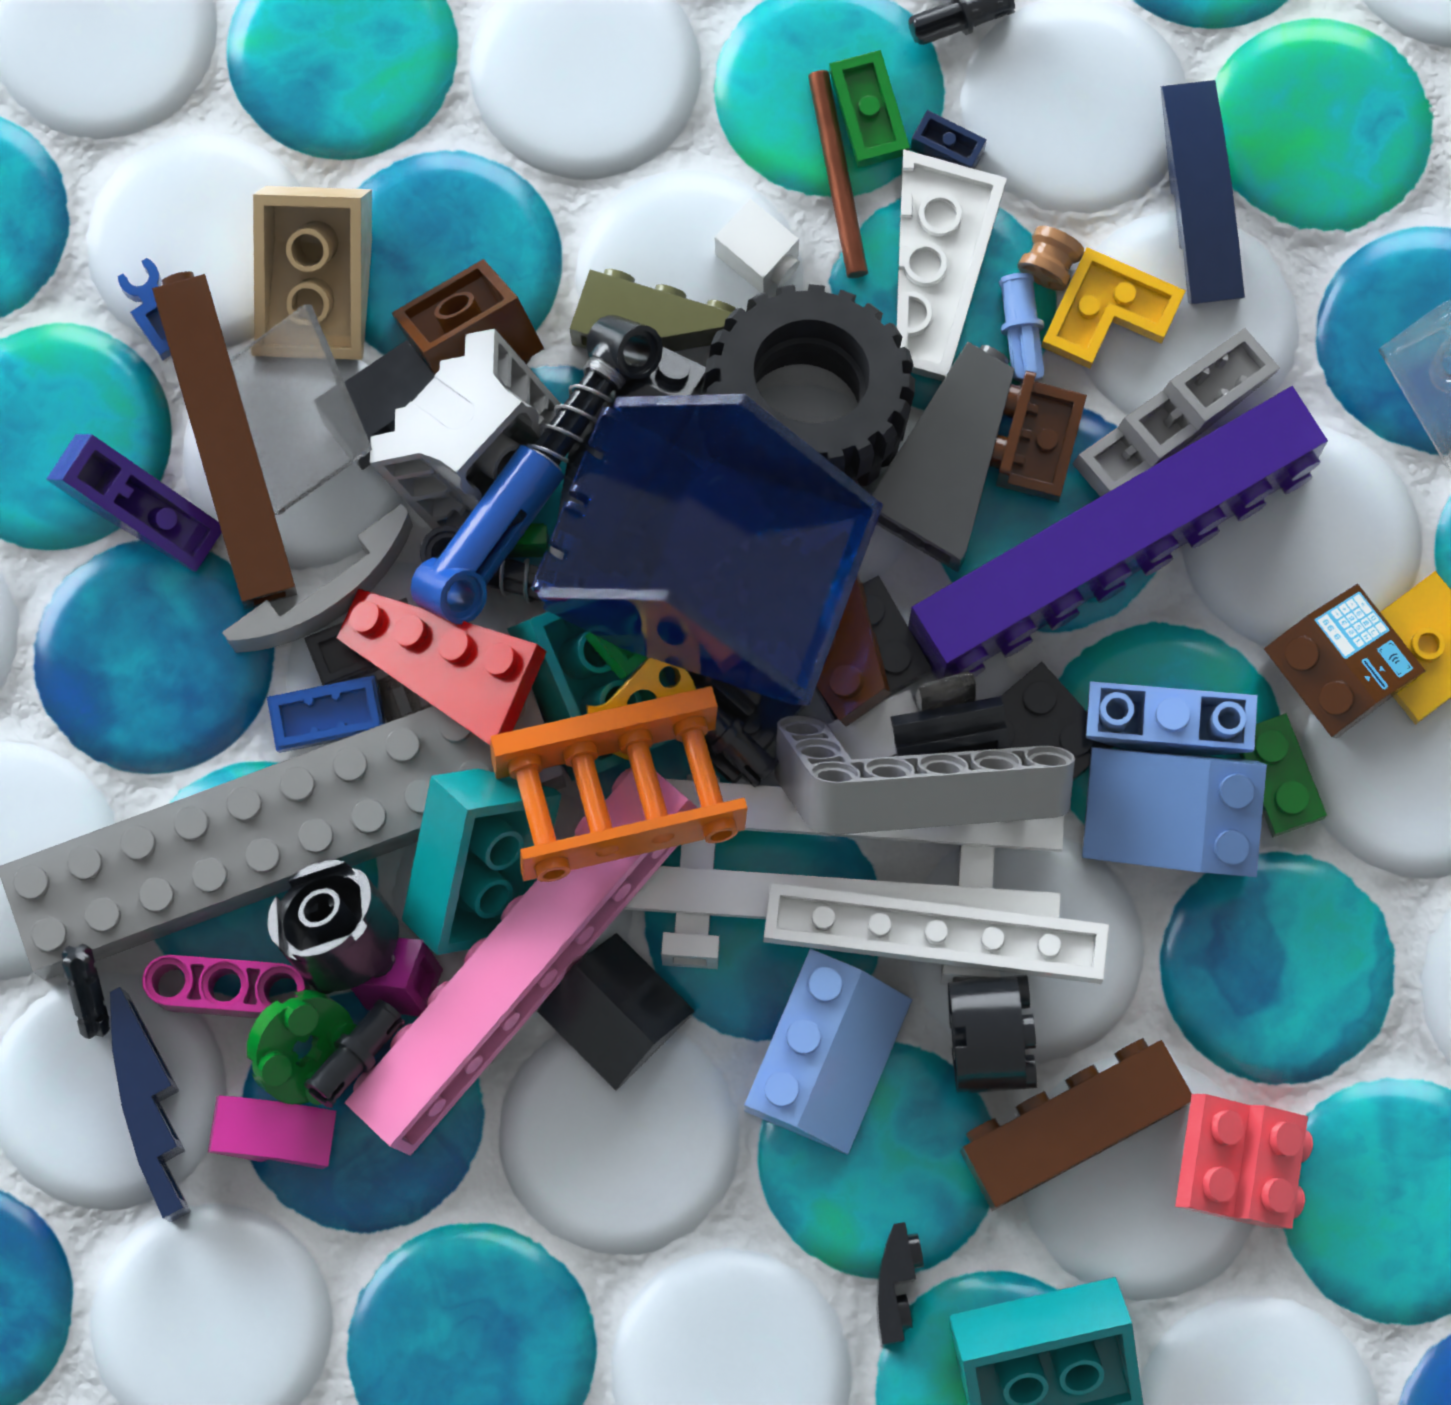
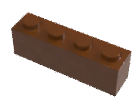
[960,1038,1192,1211]

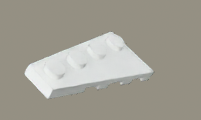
[896,149,1007,382]

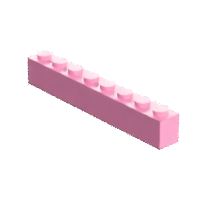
[345,767,698,1156]

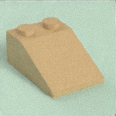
[253,186,372,360]

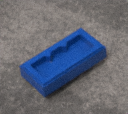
[267,675,386,753]

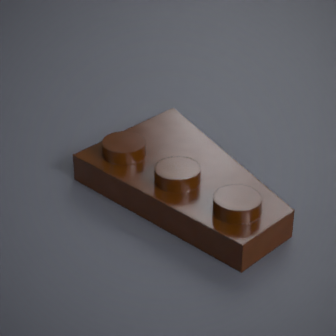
[762,532,891,727]

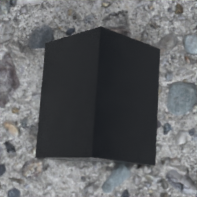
[537,933,695,1091]

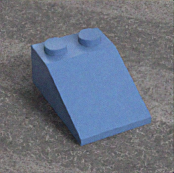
[1082,747,1267,877]

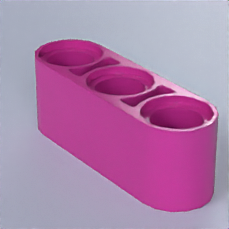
[142,955,311,1018]

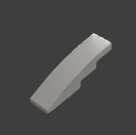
[1073,328,1280,497]

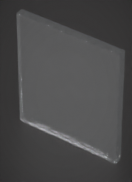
[230,304,373,515]

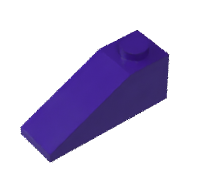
[46,434,222,572]

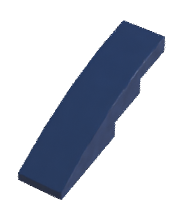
[1160,80,1245,304]
[110,987,191,1222]

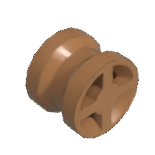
[1017,226,1084,291]

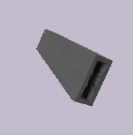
[865,342,1015,572]

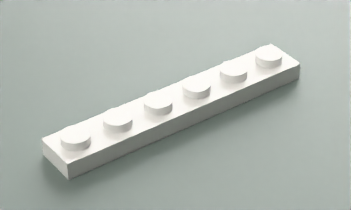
[763,882,1109,984]

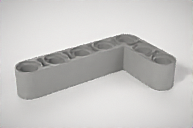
[774,715,1075,834]

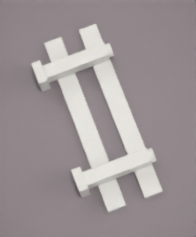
[623,774,1064,985]

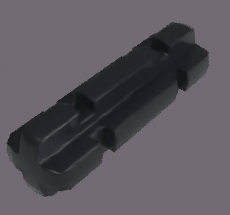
[61,944,110,1039]

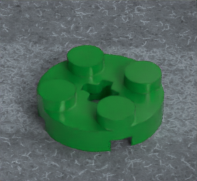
[247,990,357,1105]

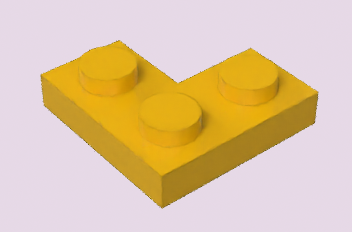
[1041,247,1186,369]

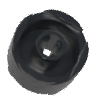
[267,860,399,994]
[947,975,1037,1093]

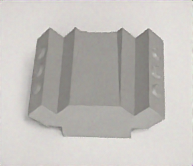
[370,328,561,530]

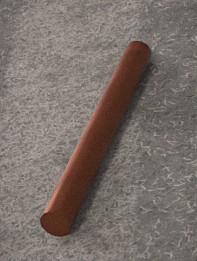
[808,70,868,278]

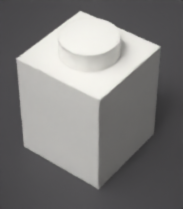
[714,198,800,293]

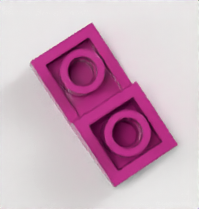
[208,1095,336,1169]

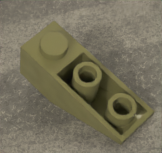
[570,269,736,352]

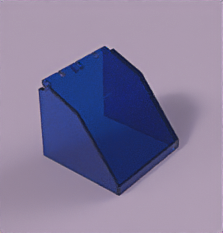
[531,394,883,705]

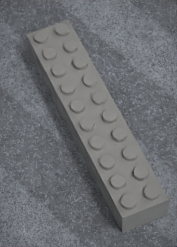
[0,689,567,980]

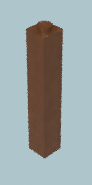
[152,271,297,609]

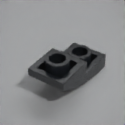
[876,1222,924,1346]

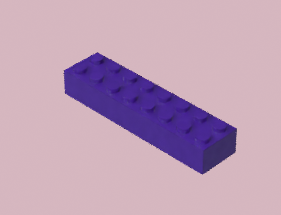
[908,386,1328,686]

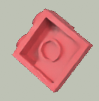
[1175,1094,1313,1229]

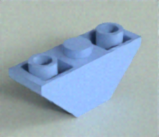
[1086,681,1258,756]

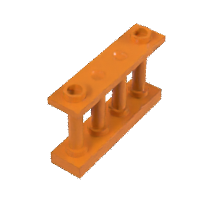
[490,686,748,882]

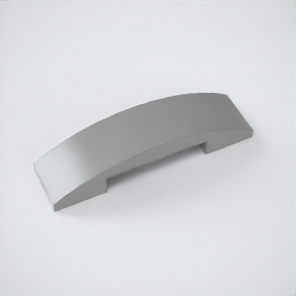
[222,504,413,653]

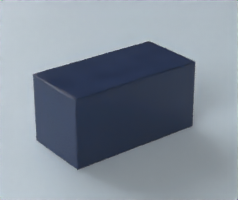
[910,110,987,169]

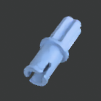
[999,273,1044,383]

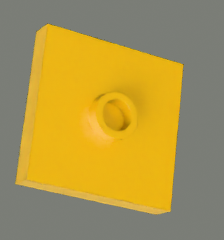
[1381,571,1451,725]

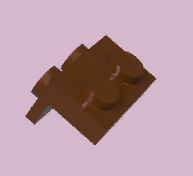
[989,371,1087,502]

